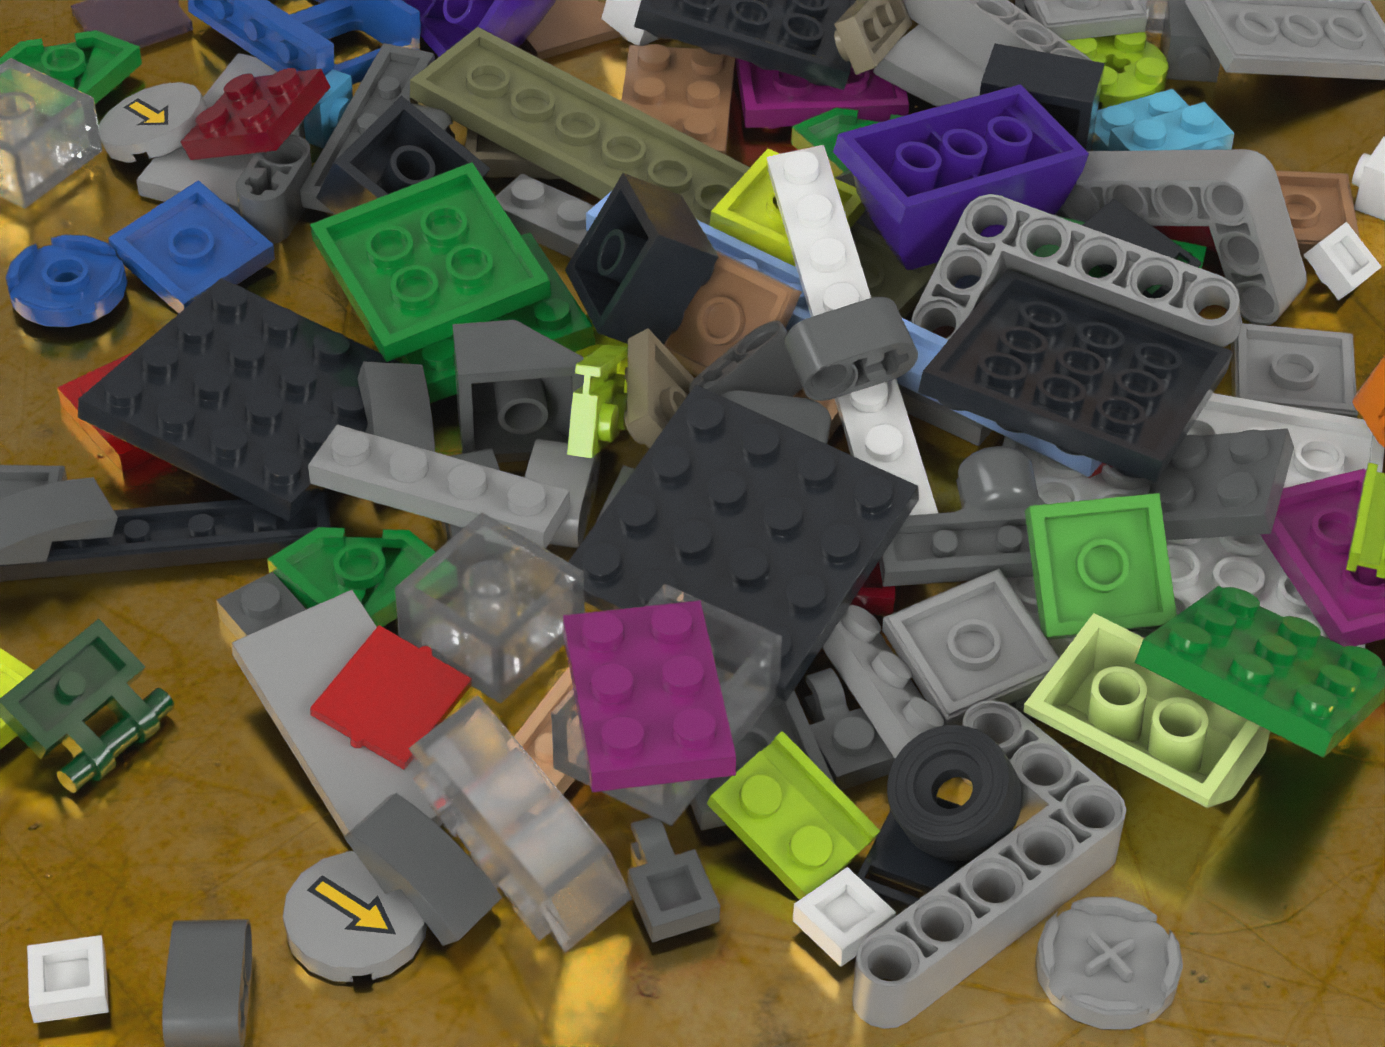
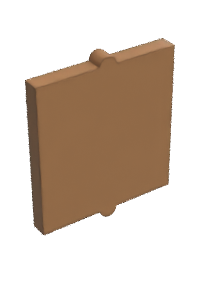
[523,0,621,60]

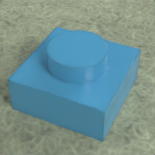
[304,69,353,149]

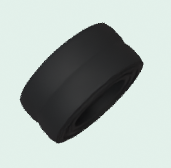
[887,725,1022,861]

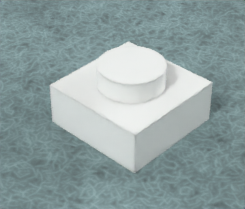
[1303,222,1382,300]
[793,867,896,967]
[27,935,109,1023]

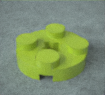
[1066,32,1169,109]

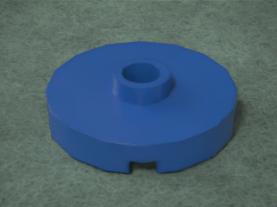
[6,235,127,327]

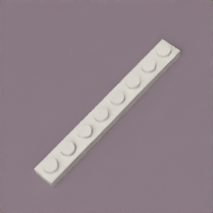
[767,145,938,515]

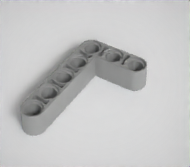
[903,0,1092,70]
[1055,149,1307,325]
[911,194,1242,347]
[852,700,1126,1029]

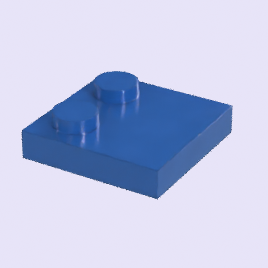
[108,180,275,314]

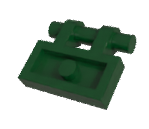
[0,619,175,793]

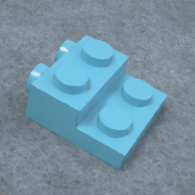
[1092,89,1234,151]

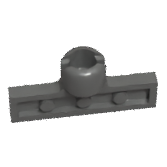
[299,43,455,214]
[879,446,1046,587]

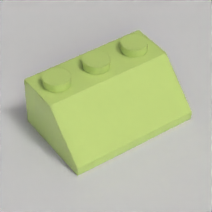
[1024,613,1270,808]

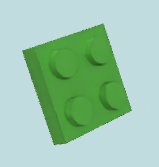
[1025,493,1177,640]

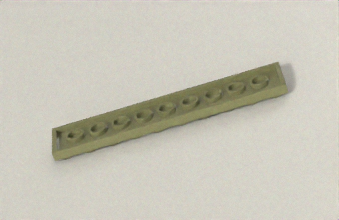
[410,27,937,319]

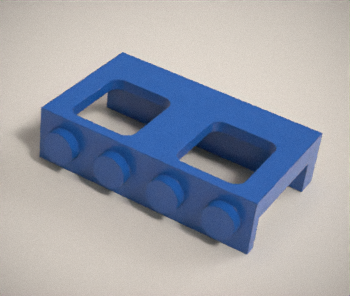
[188,0,421,85]

